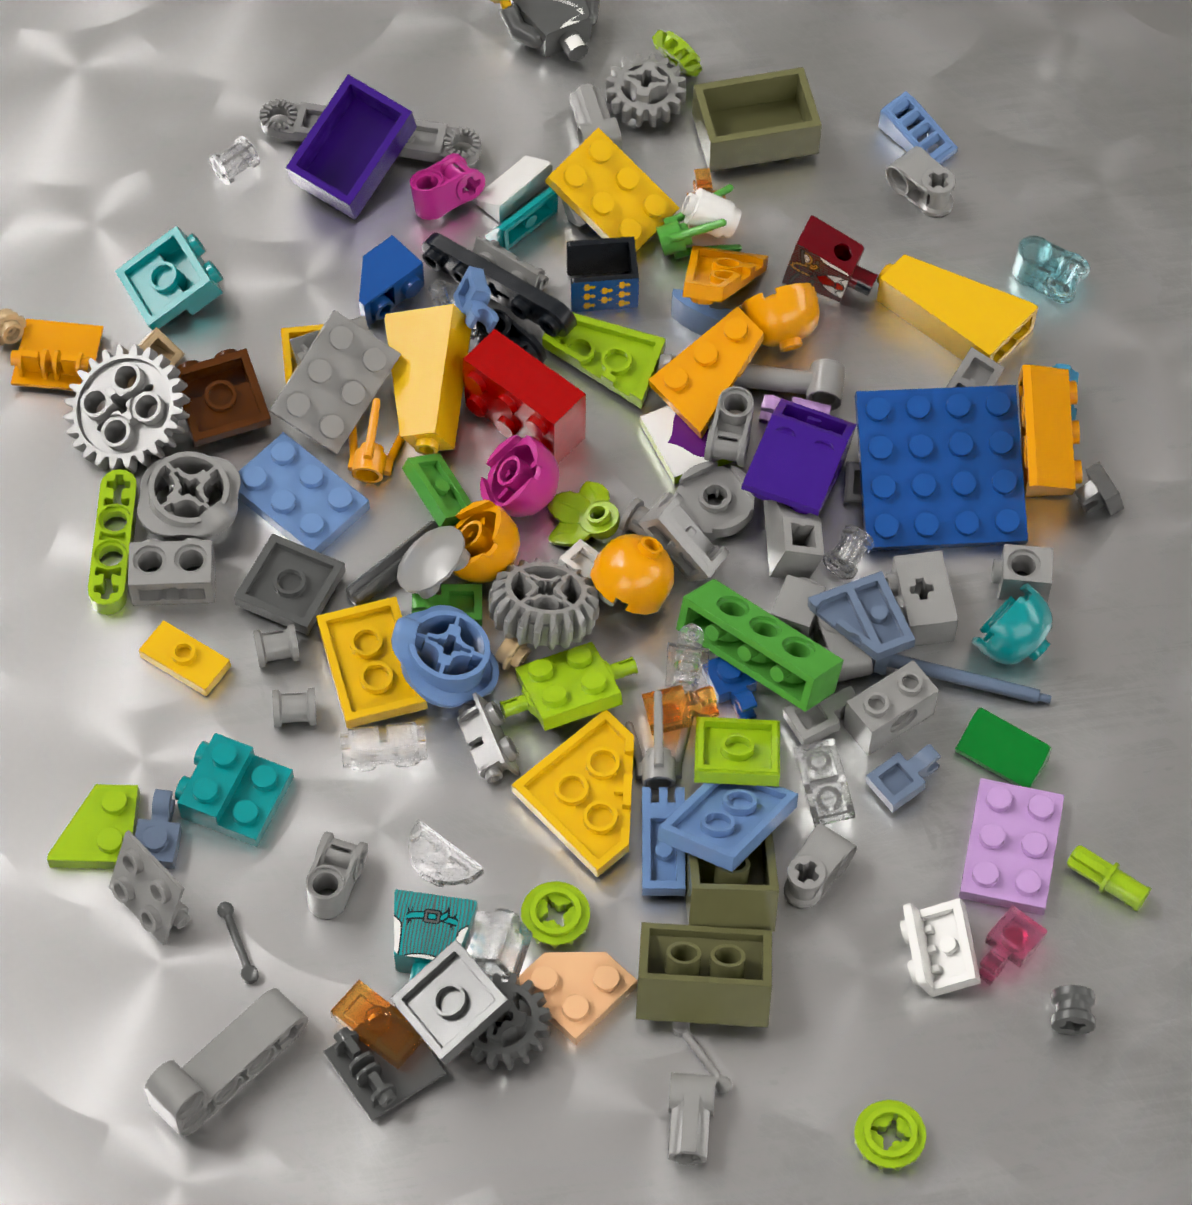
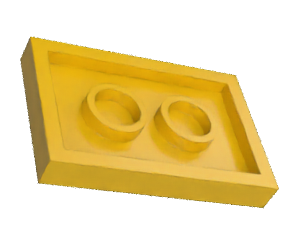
[544,127,680,252]
[316,596,428,729]

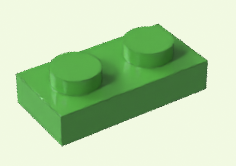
[402,453,472,527]

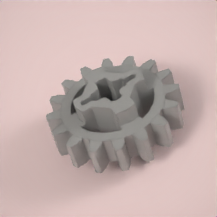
[606,53,686,127]

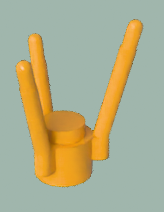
[347,398,405,483]

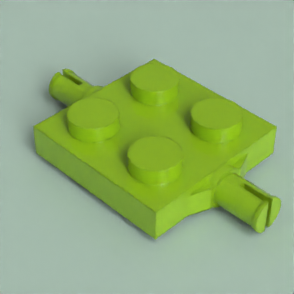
[499,641,638,731]

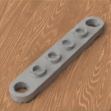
[260,99,481,165]

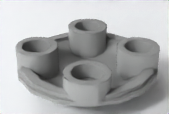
[397,526,470,599]

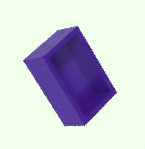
[285,74,417,220]

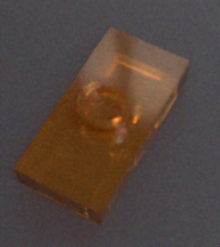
[330,980,424,1069]

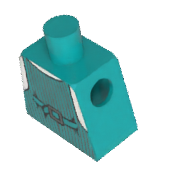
[394,889,478,981]

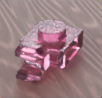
[979,905,1048,985]

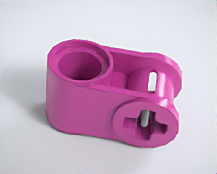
[410,153,485,220]

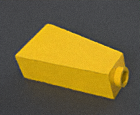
[877,254,1038,364]
[385,304,472,455]

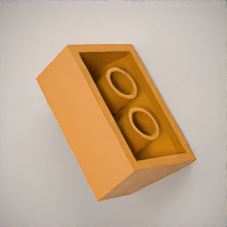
[1018,364,1082,497]

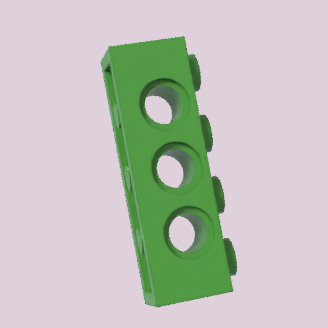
[676,579,844,712]

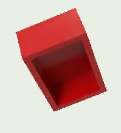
[463,329,586,464]

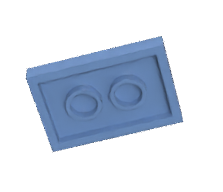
[238,432,370,553]
[658,783,798,872]

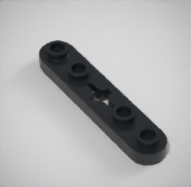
[421,233,577,337]

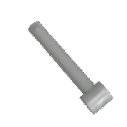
[658,354,845,411]

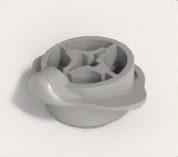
[137,451,241,541]

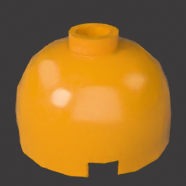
[740,283,820,352]
[453,499,520,584]
[590,534,674,615]

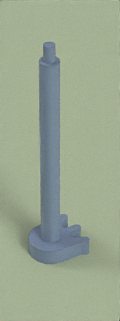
[873,654,1052,704]

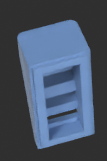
[878,91,958,164]

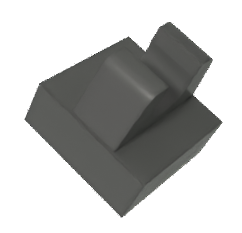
[1075,462,1124,516]

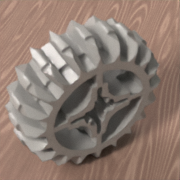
[488,558,600,651]

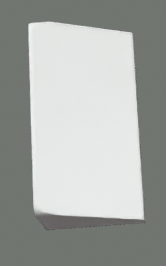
[473,155,553,223]

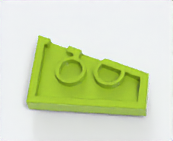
[542,313,666,409]

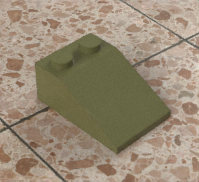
[685,833,779,932]

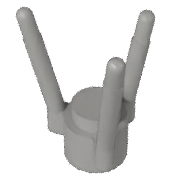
[625,690,695,790]

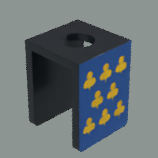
[566,236,639,312]

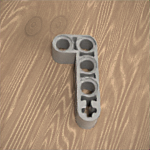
[145,988,308,1137]

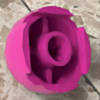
[480,435,560,518]

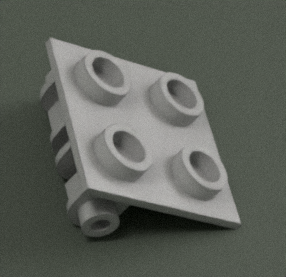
[109,830,191,945]

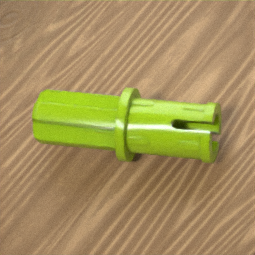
[1067,845,1152,912]

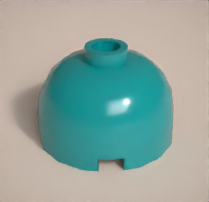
[971,583,1052,665]

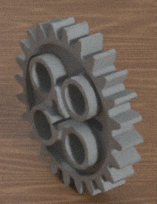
[63,344,191,473]

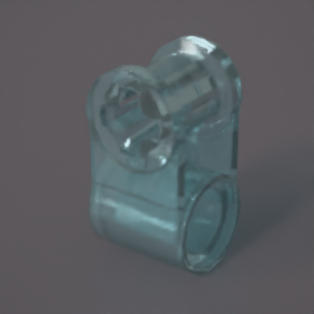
[1012,236,1090,304]

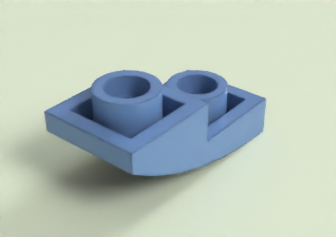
[671,288,732,336]

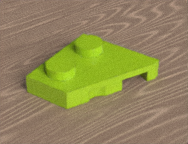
[47,784,140,869]

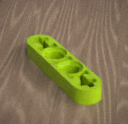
[88,469,139,615]

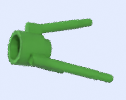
[656,184,742,260]

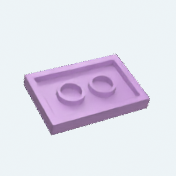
[959,778,1064,915]

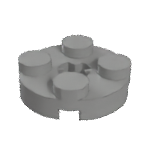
[676,461,755,541]

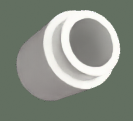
[681,188,741,238]

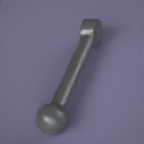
[217,902,259,984]

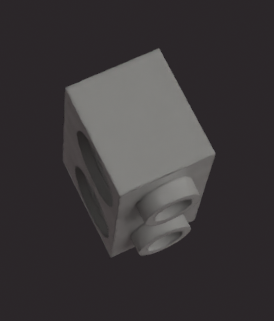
[128,538,216,606]

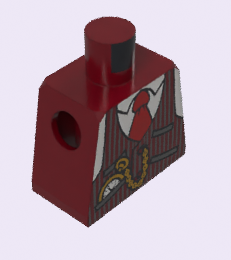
[782,215,878,303]

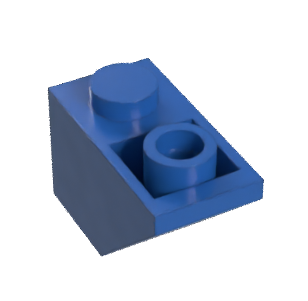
[359,235,424,327]

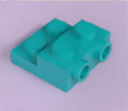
[115,226,223,330]
[175,733,294,847]

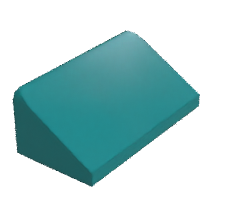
[485,187,558,250]

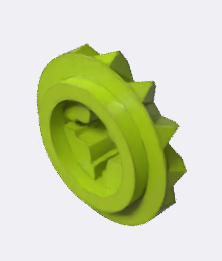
[652,30,703,77]
[521,881,590,949]
[854,1100,926,1171]

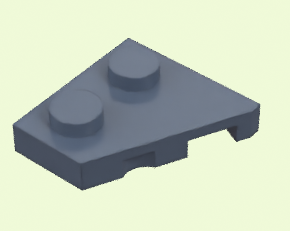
[808,571,915,661]

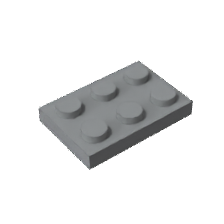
[269,310,401,455]

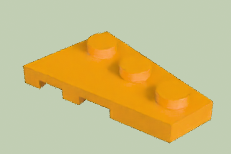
[682,245,769,305]
[648,306,764,439]

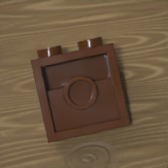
[177,348,271,447]

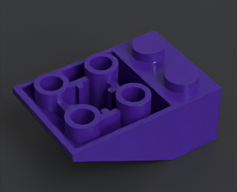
[741,398,857,516]

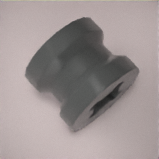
[1051,985,1096,1035]

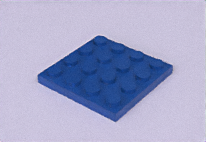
[855,385,1028,551]

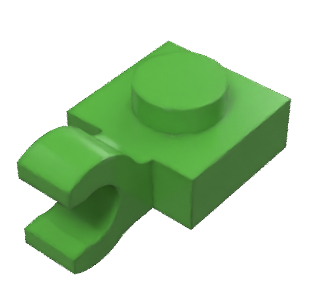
[412,584,483,627]

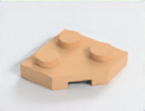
[518,952,637,1045]

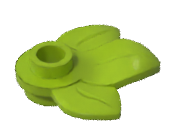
[547,481,620,547]

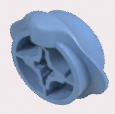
[391,605,499,708]

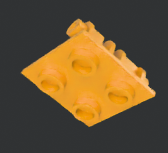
[10,318,104,391]

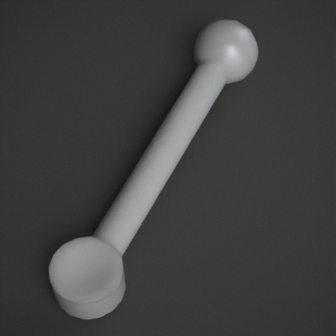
[672,1022,732,1094]

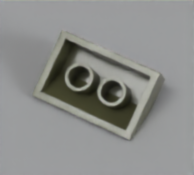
[636,922,772,1027]

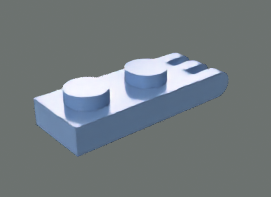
[642,787,686,896]

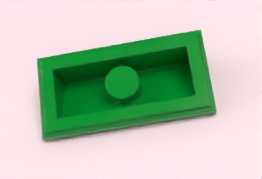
[955,707,1052,788]

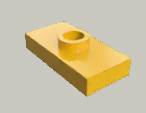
[139,620,231,697]

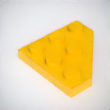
[512,710,634,878]

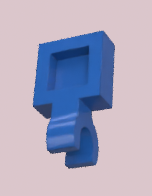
[702,657,757,719]

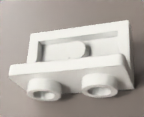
[900,898,981,997]

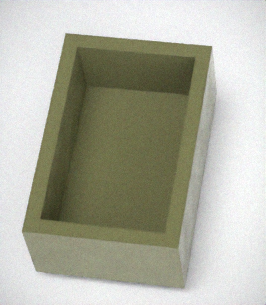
[692,67,822,172]

